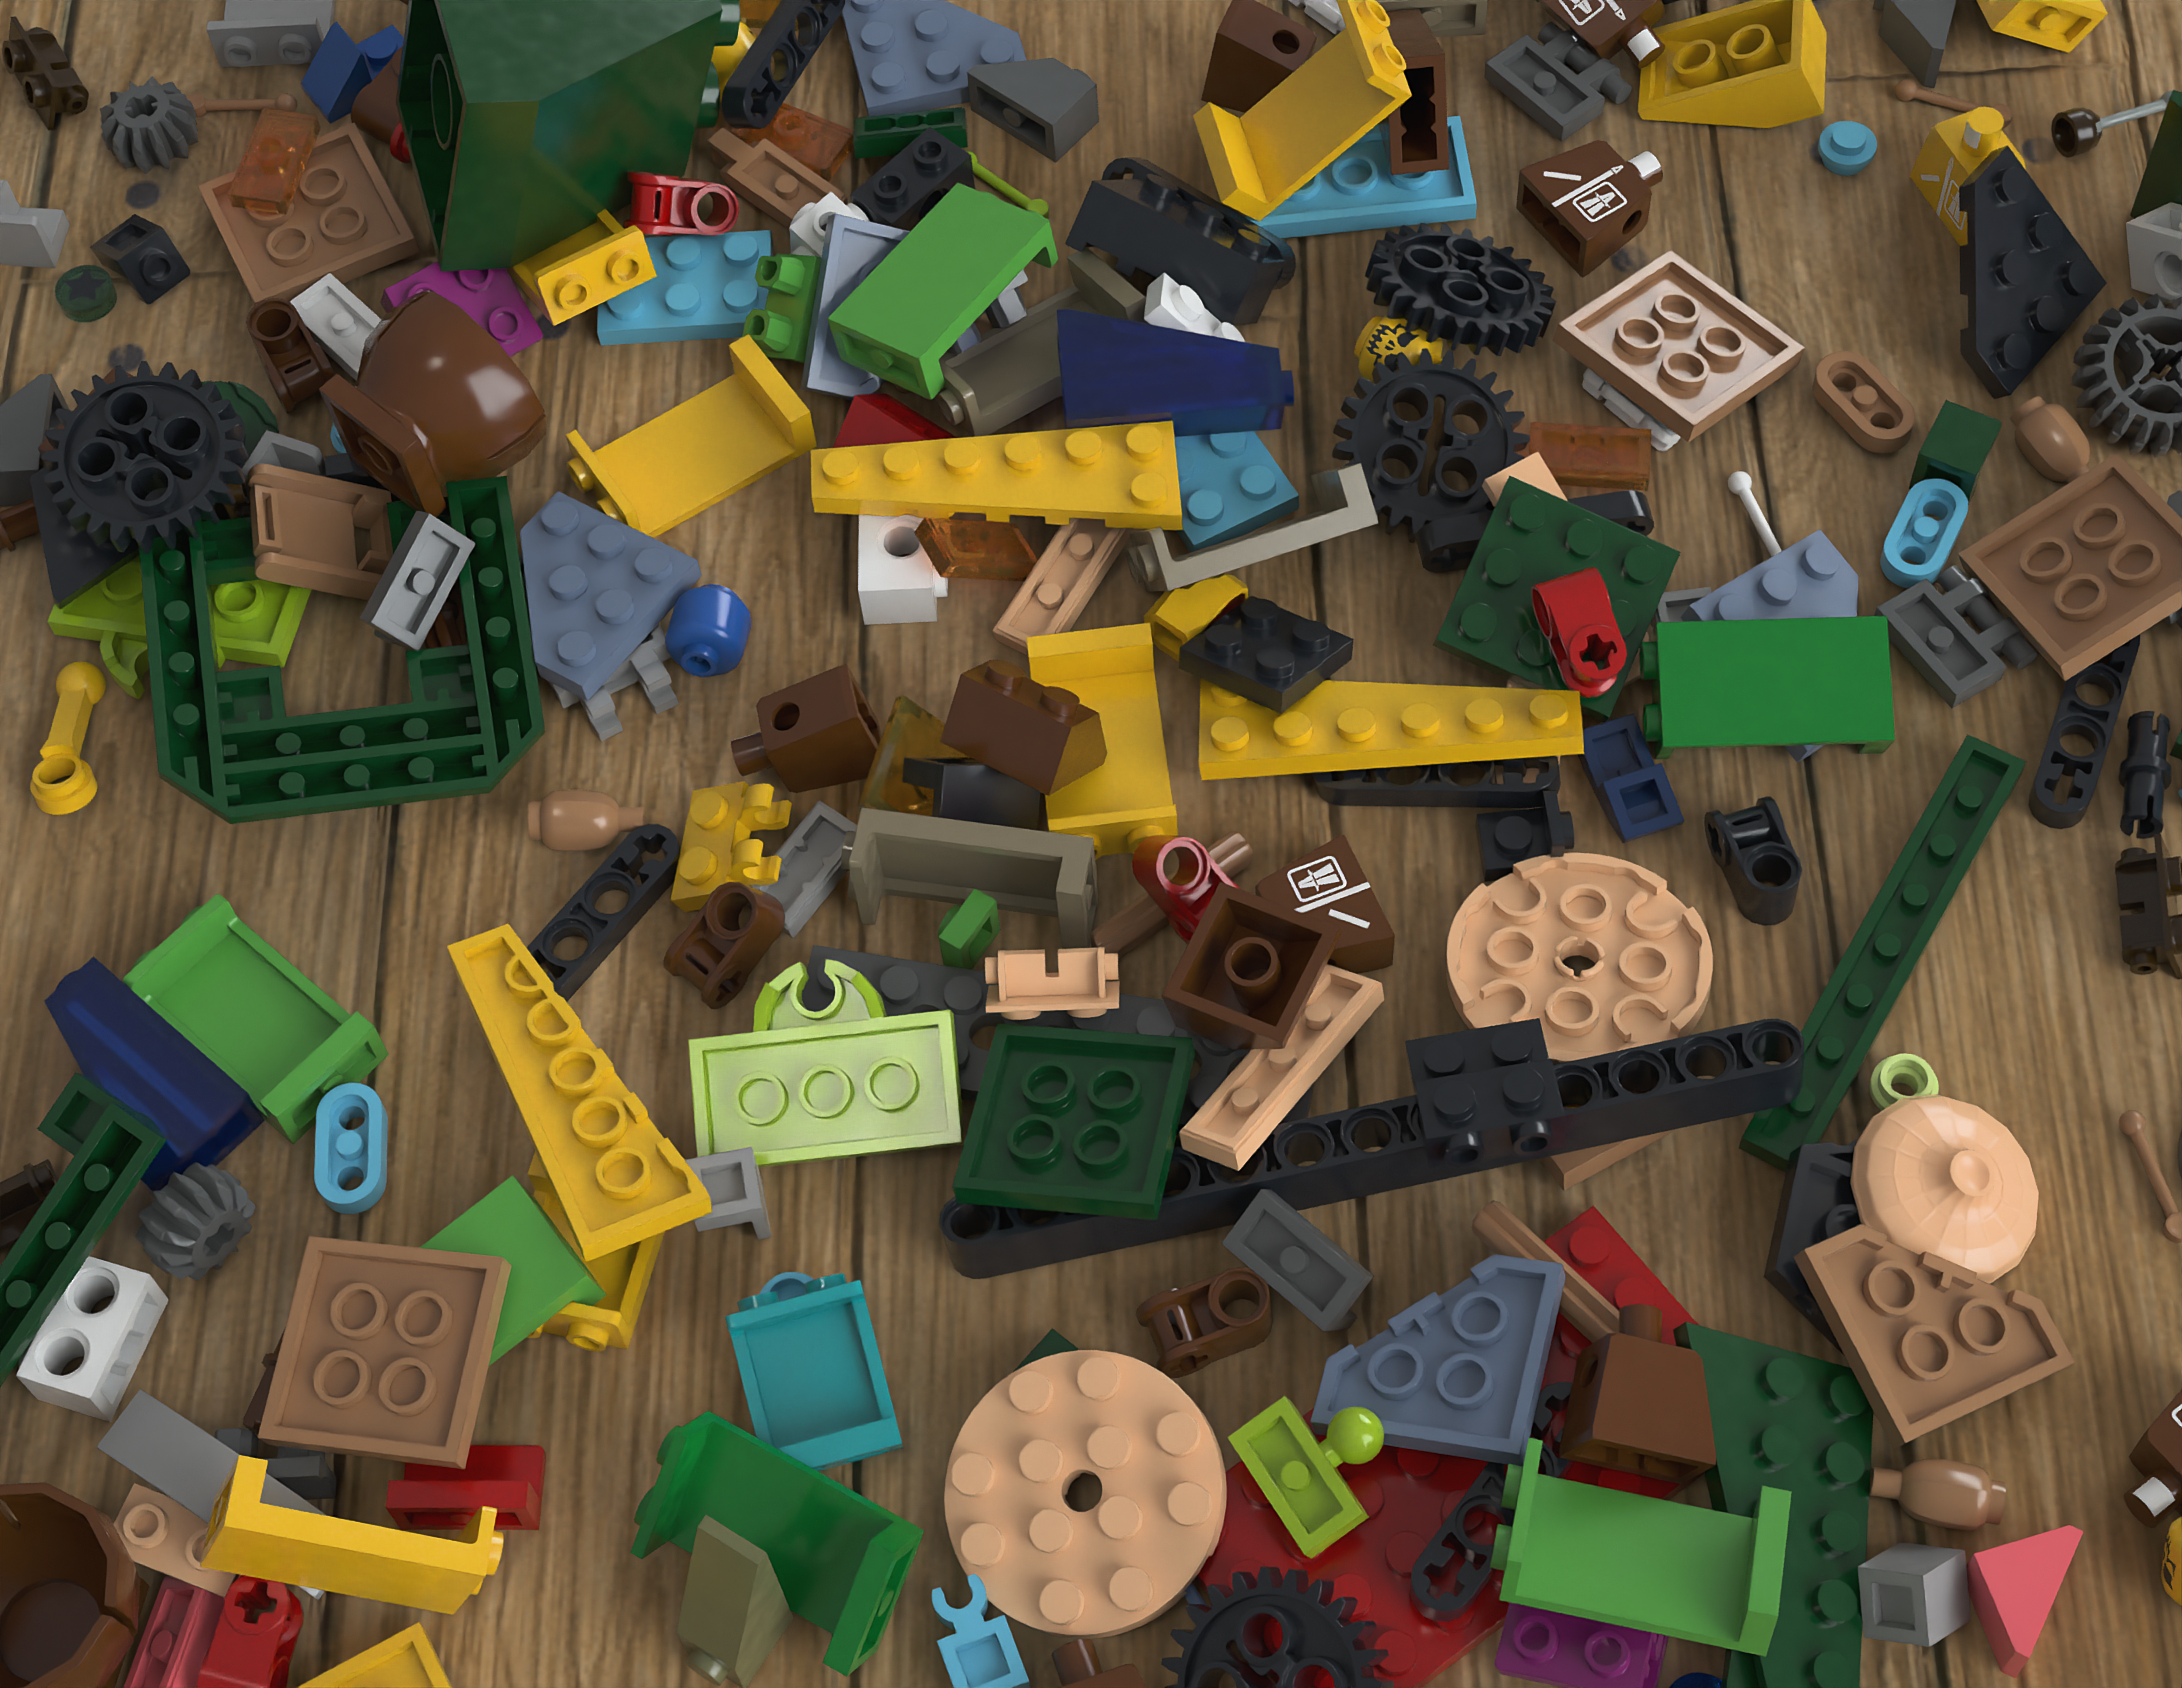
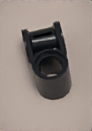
[1704,796,1802,926]

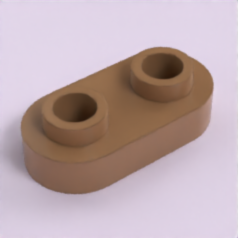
[1813,351,1915,453]

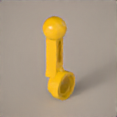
[30,661,106,815]

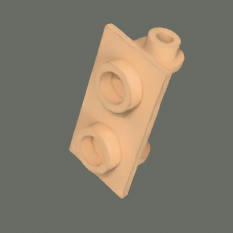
[985,947,1120,1020]
[113,1483,242,1598]

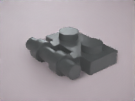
[1484,22,1632,142]
[1874,565,2037,708]

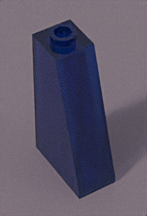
[1056,309,1294,437]
[44,956,265,1199]

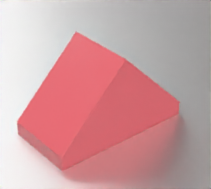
[1966,1525,2084,1678]

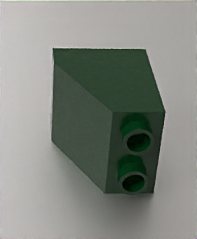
[395,0,740,271]

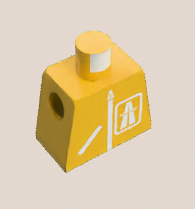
[1910,107,2026,246]

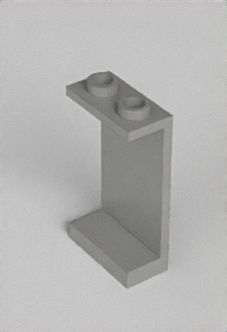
[206,0,336,67]

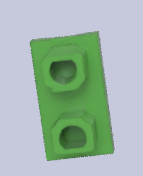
[742,253,821,363]

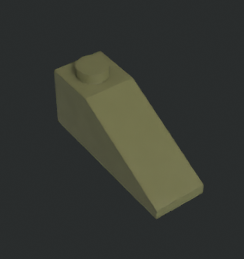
[676,1515,794,1688]

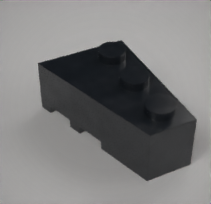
[1065,174,1286,326]

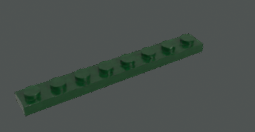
[1739,734,2027,1172]

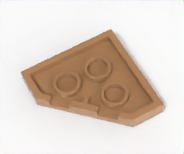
[1794,1224,2075,1449]

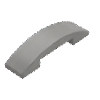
[97,1389,327,1600]

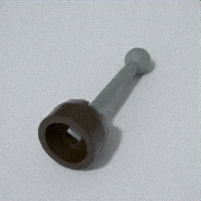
[2051,91,2173,158]

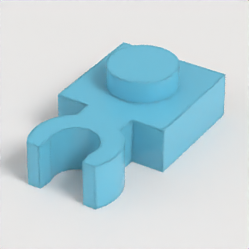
[932,1574,1031,1688]

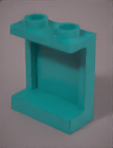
[725,1273,904,1472]

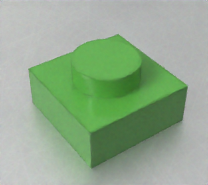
[938,888,1001,970]

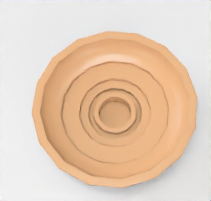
[1850,1094,2039,1284]

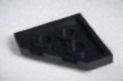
[1959,145,2107,399]

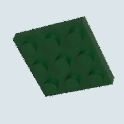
[1433,476,1681,723]
[952,1023,1195,1220]

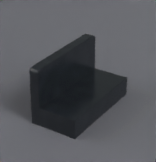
[902,757,1040,830]

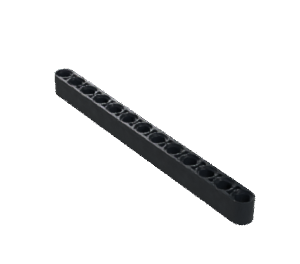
[939,1019,1804,1279]

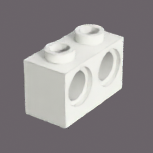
[16,1256,169,1422]

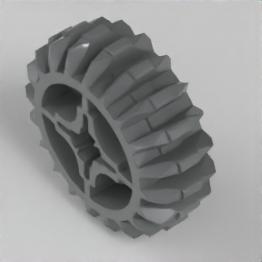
[2071,293,2182,458]

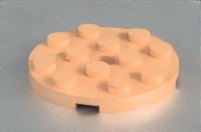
[1446,852,1713,1065]
[944,1350,1227,1639]

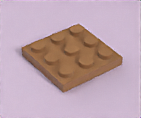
[198,123,420,305]
[1553,250,1805,443]
[1958,453,2182,681]
[258,1236,512,1469]

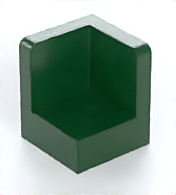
[1909,400,2002,505]

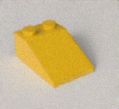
[1638,0,1827,128]

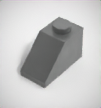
[1873,0,1956,88]
[967,58,1099,163]
[0,374,69,507]

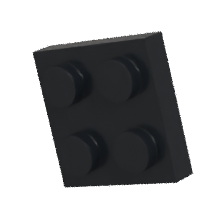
[1179,595,1354,714]

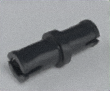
[2118,711,2172,839]

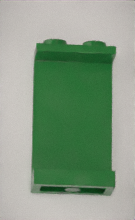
[1639,616,1895,760]
[630,1411,924,1677]

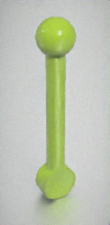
[966,151,1049,219]

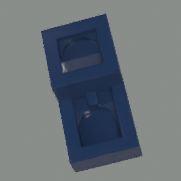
[1577,713,1684,843]

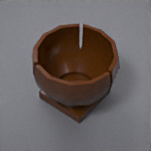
[319,290,546,517]
[0,1482,150,1688]

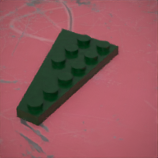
[1673,1322,1874,1688]

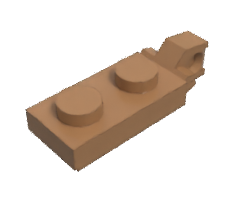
[707,127,848,229]

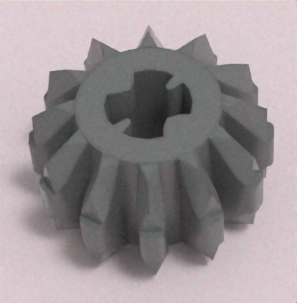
[100,76,199,174]
[136,1162,256,1281]

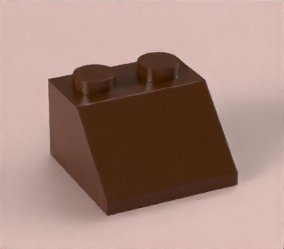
[940,660,1107,796]
[1162,882,1342,1050]

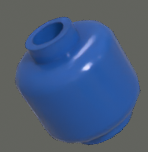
[665,584,752,677]

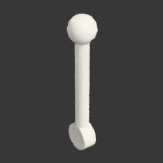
[1728,471,1782,557]

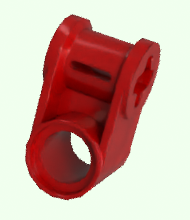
[623,171,739,236]
[1531,566,1627,698]
[1132,835,1240,945]
[197,1575,304,1688]

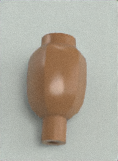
[2010,396,2090,483]
[528,790,645,851]
[1869,1459,2006,1531]

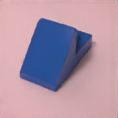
[301,22,404,124]

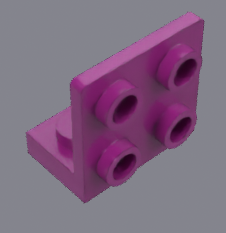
[380,261,543,357]
[1495,1602,1669,1688]

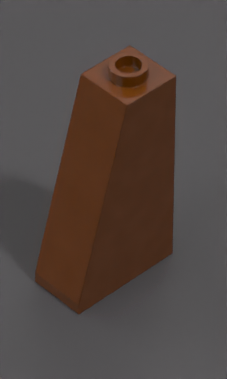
[1378,9,1449,175]

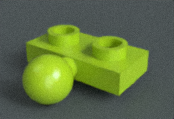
[1227,1396,1384,1559]

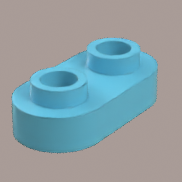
[1880,479,1968,588]
[314,1083,388,1214]

